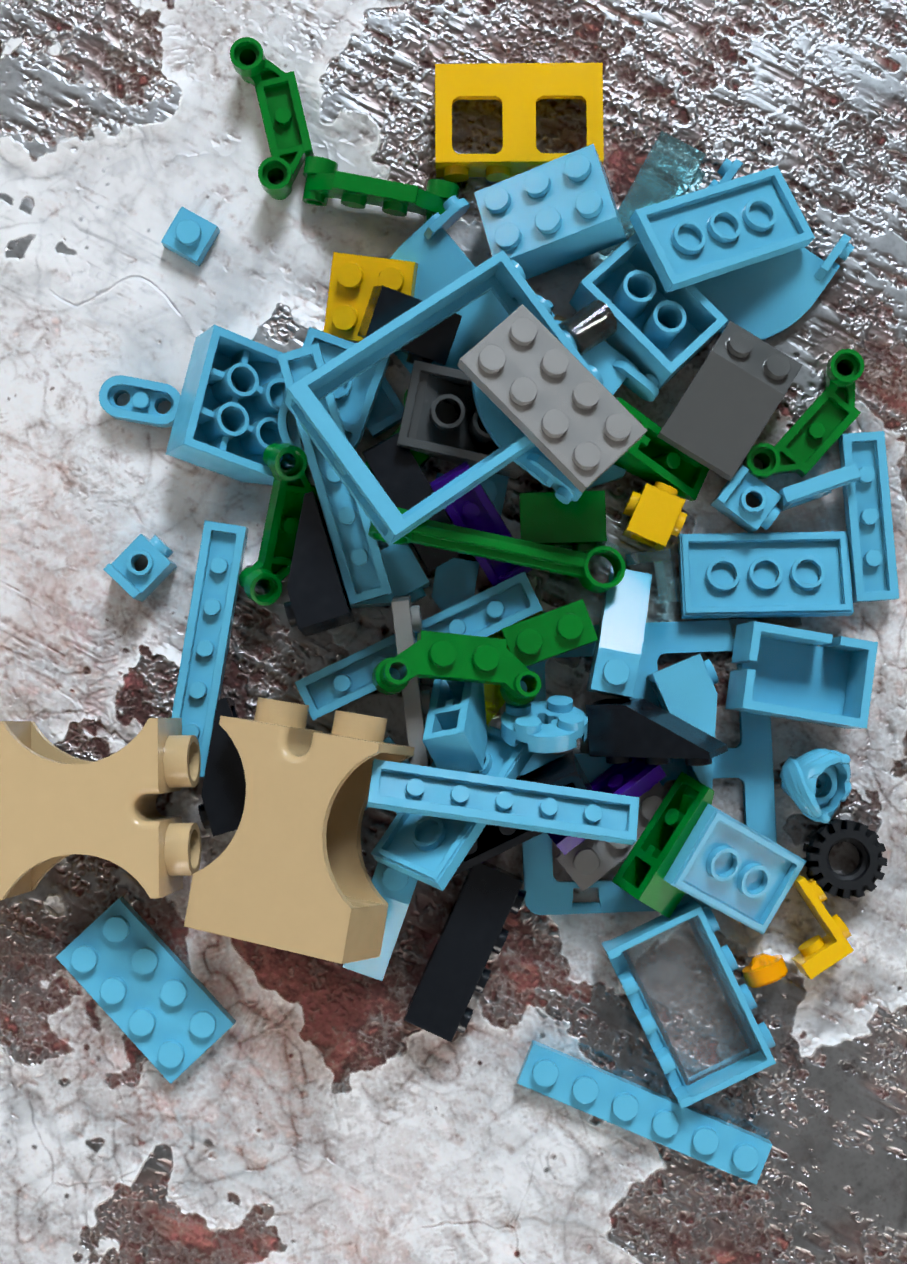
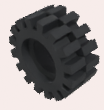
[802,819,887,899]

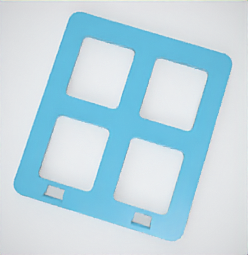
[519,619,777,915]

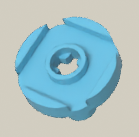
[501,695,588,753]

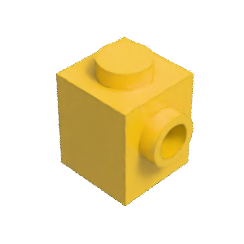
[622,482,687,551]

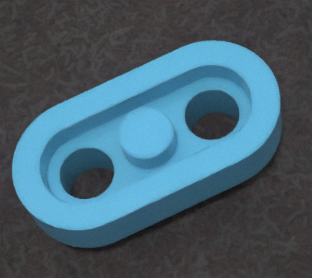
[99,375,181,428]

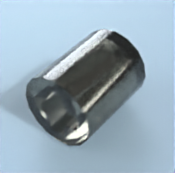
[558,300,617,356]

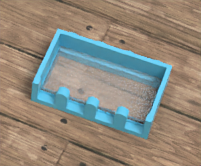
[601,898,776,1109]

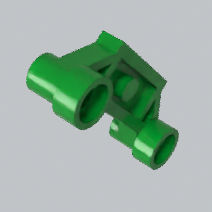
[230,37,314,200]
[302,156,460,223]
[743,349,864,479]
[239,443,317,606]
[372,630,541,707]

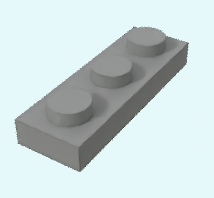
[555,782,668,892]

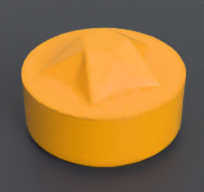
[742,953,788,988]

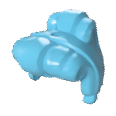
[779,748,852,824]

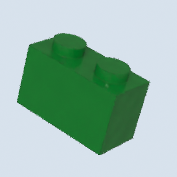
[519,490,607,553]
[500,599,598,667]

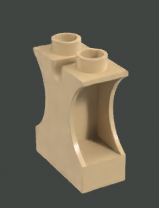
[184,697,415,964]
[0,718,202,900]

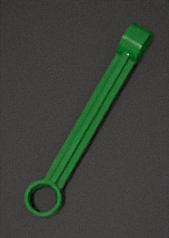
[368,507,626,593]

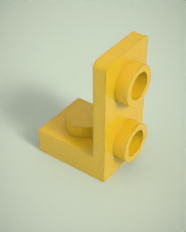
[792,875,854,980]

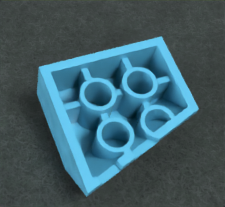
[166,325,287,486]

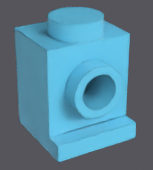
[710,465,782,533]
[103,534,177,602]

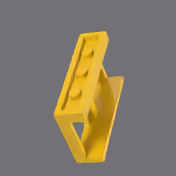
[435,63,604,182]

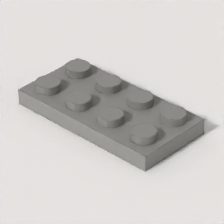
[457,304,648,493]

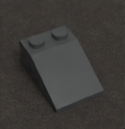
[657,321,802,481]
[397,360,524,479]

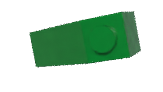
[614,397,709,501]
[612,771,715,918]

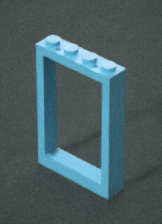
[284,250,603,546]

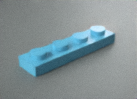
[838,431,899,603]

